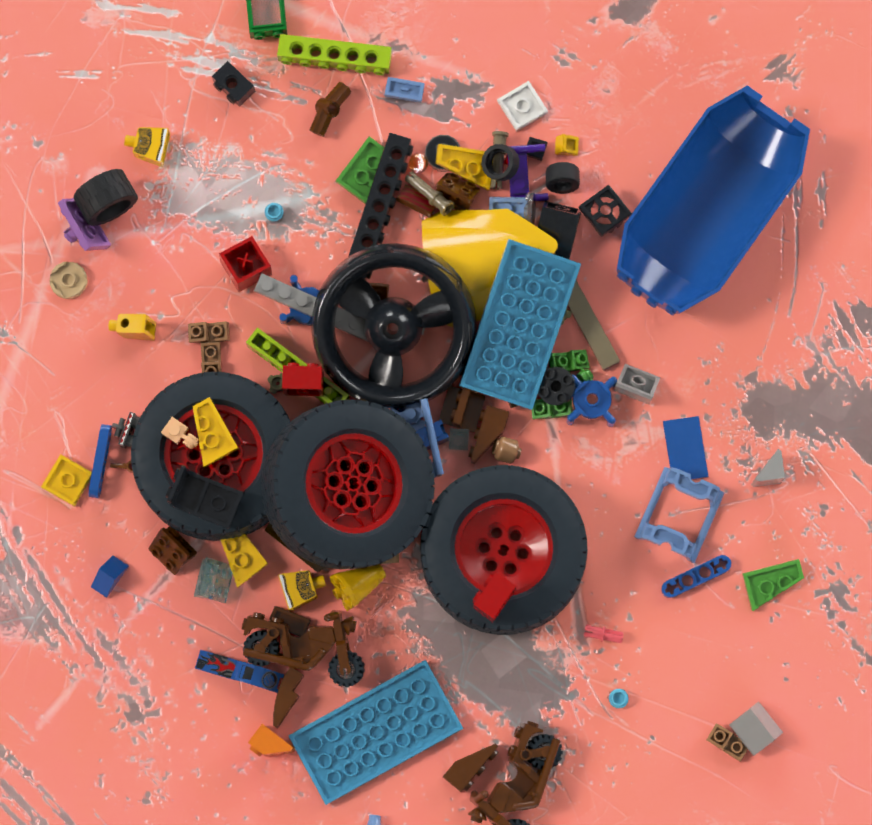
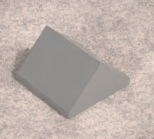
[614,364,661,405]
[751,449,785,487]
[729,701,783,756]

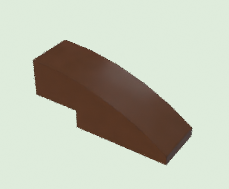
[273,667,304,729]

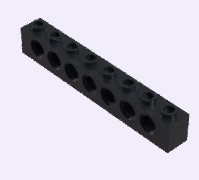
[348,133,414,280]

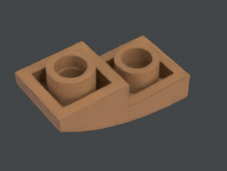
[188,321,230,343]
[201,342,222,373]
[706,723,748,762]

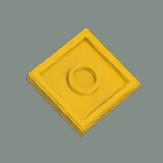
[41,454,92,507]

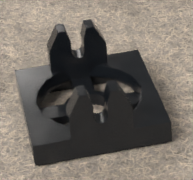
[578,185,632,237]

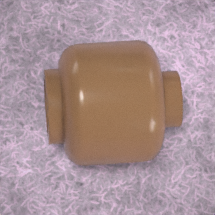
[492,436,522,464]

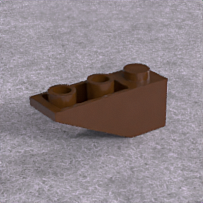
[468,405,509,464]
[443,743,499,792]

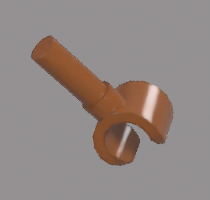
[110,460,133,473]

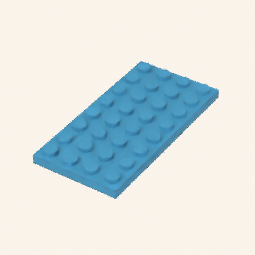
[459,239,581,410]
[288,660,463,805]

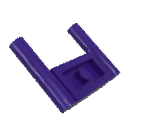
[508,144,549,202]

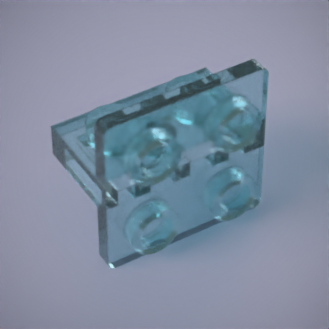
[194,557,233,603]

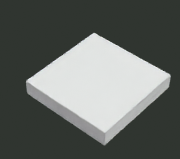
[497,81,548,132]

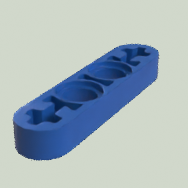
[88,424,112,498]
[661,555,731,598]

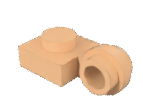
[161,417,199,449]

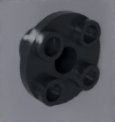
[538,367,576,406]

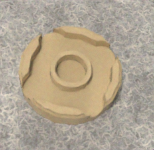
[49,261,88,299]

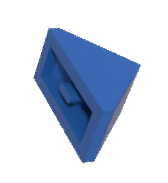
[91,555,129,598]

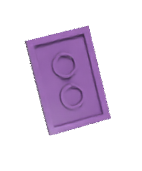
[58,198,111,251]

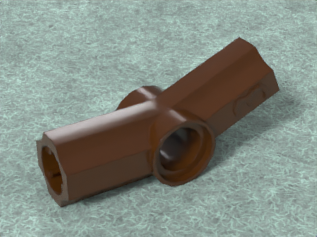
[310,82,352,137]

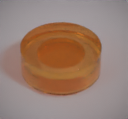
[409,153,428,173]

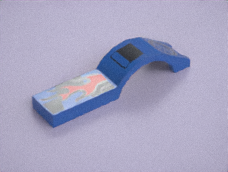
[195,650,285,693]

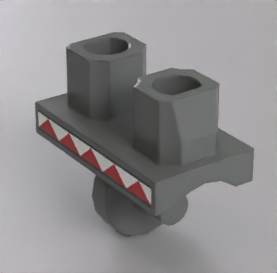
[111,412,140,449]

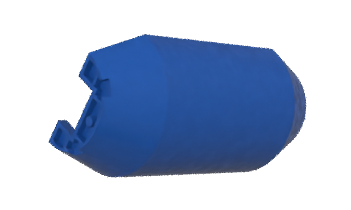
[616,85,810,316]

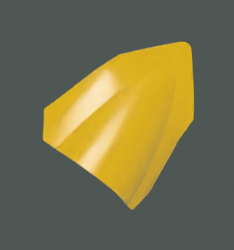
[422,209,558,327]

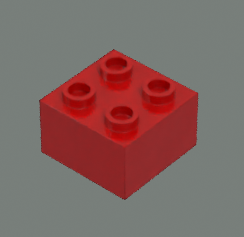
[219,236,272,292]
[282,363,324,397]
[473,572,516,622]

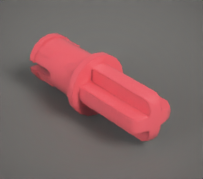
[584,624,623,643]

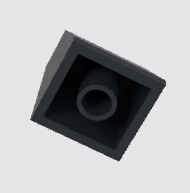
[538,201,581,259]

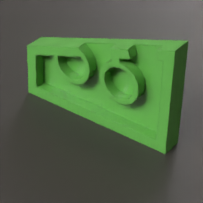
[335,136,384,204]
[742,559,804,611]

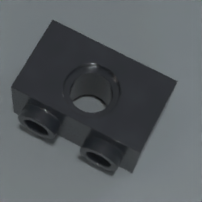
[212,61,256,107]

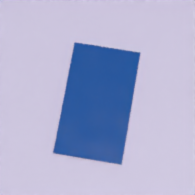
[663,416,709,479]

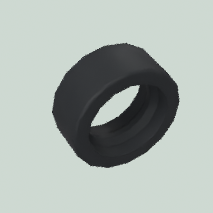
[481,144,520,181]

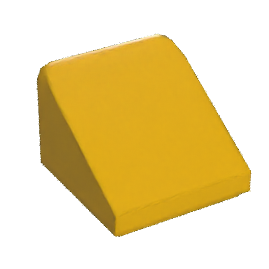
[555,134,579,156]

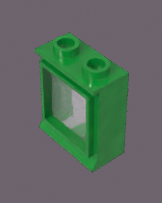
[246,0,288,40]

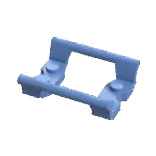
[390,398,444,478]
[634,467,725,563]

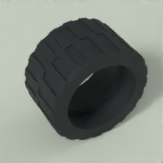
[73,169,138,226]

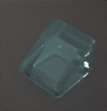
[449,428,469,451]

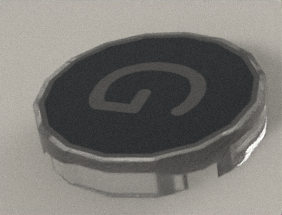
[424,134,460,172]
[524,192,536,225]

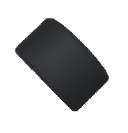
[546,162,580,194]

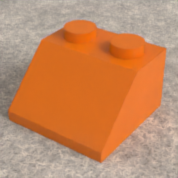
[248,724,296,757]

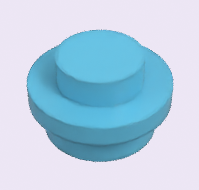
[265,203,284,222]
[609,689,629,708]

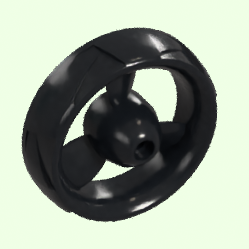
[311,243,477,409]

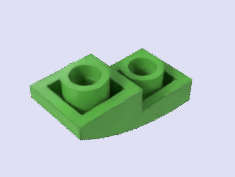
[549,350,590,372]
[532,398,573,420]

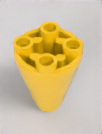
[330,564,386,611]

